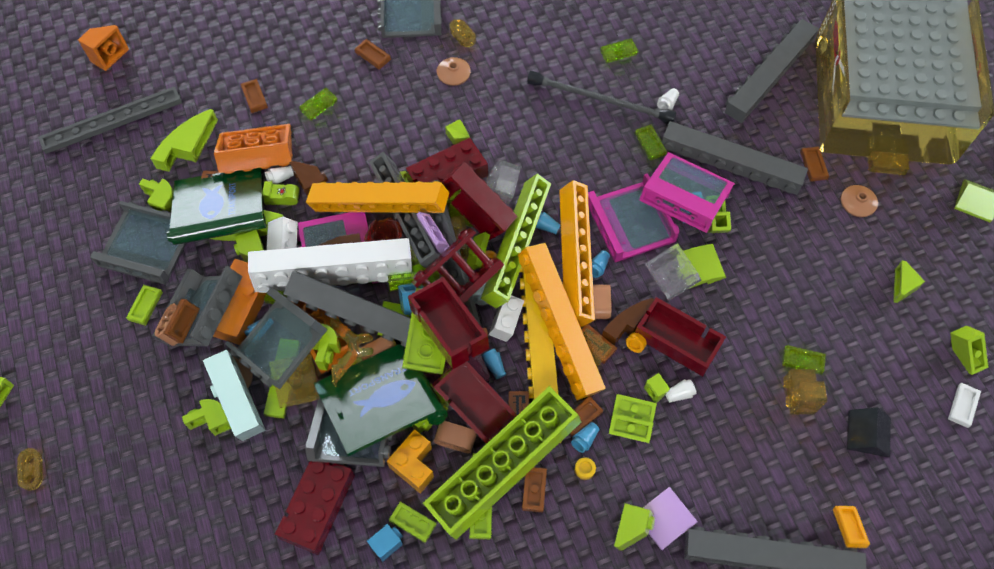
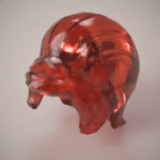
[364,218,403,242]

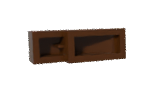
[602,298,654,346]

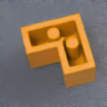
[387,429,434,494]

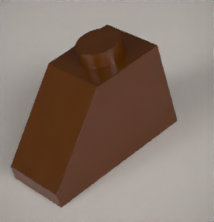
[289,161,328,197]

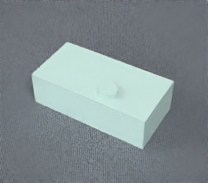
[203,350,266,441]

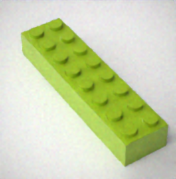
[423,386,581,540]

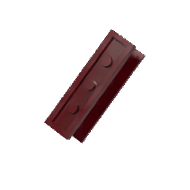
[411,228,504,303]

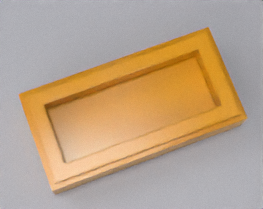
[833,506,870,548]

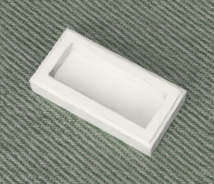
[948,383,981,428]

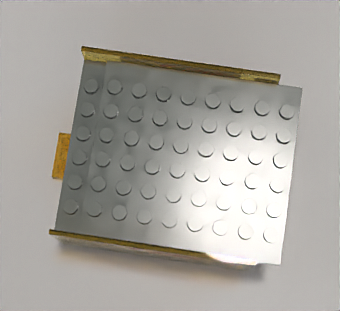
[815,0,994,175]

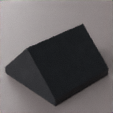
[847,407,891,458]

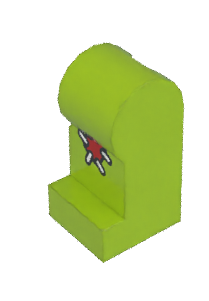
[262,181,300,205]

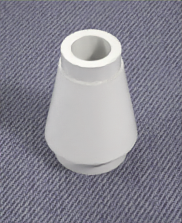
[657,88,679,110]
[265,166,294,184]
[665,379,697,403]

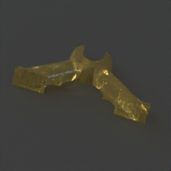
[329,317,374,387]

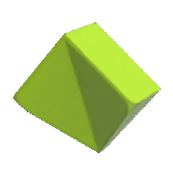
[445,119,470,145]
[644,373,670,403]

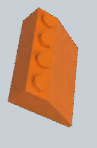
[214,124,293,174]

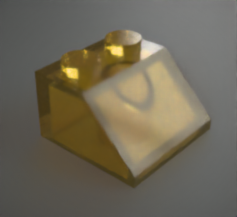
[270,354,319,408]

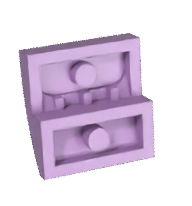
[416,212,449,254]
[643,487,697,550]

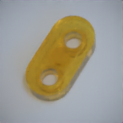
[450,19,476,47]
[17,448,43,491]

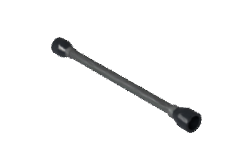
[527,70,677,124]

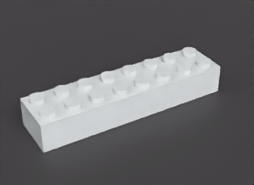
[248,238,412,293]

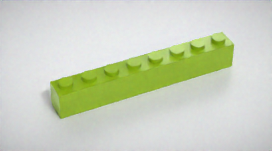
[480,174,551,308]

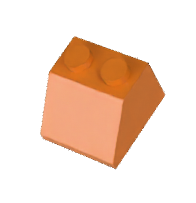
[78,25,129,71]

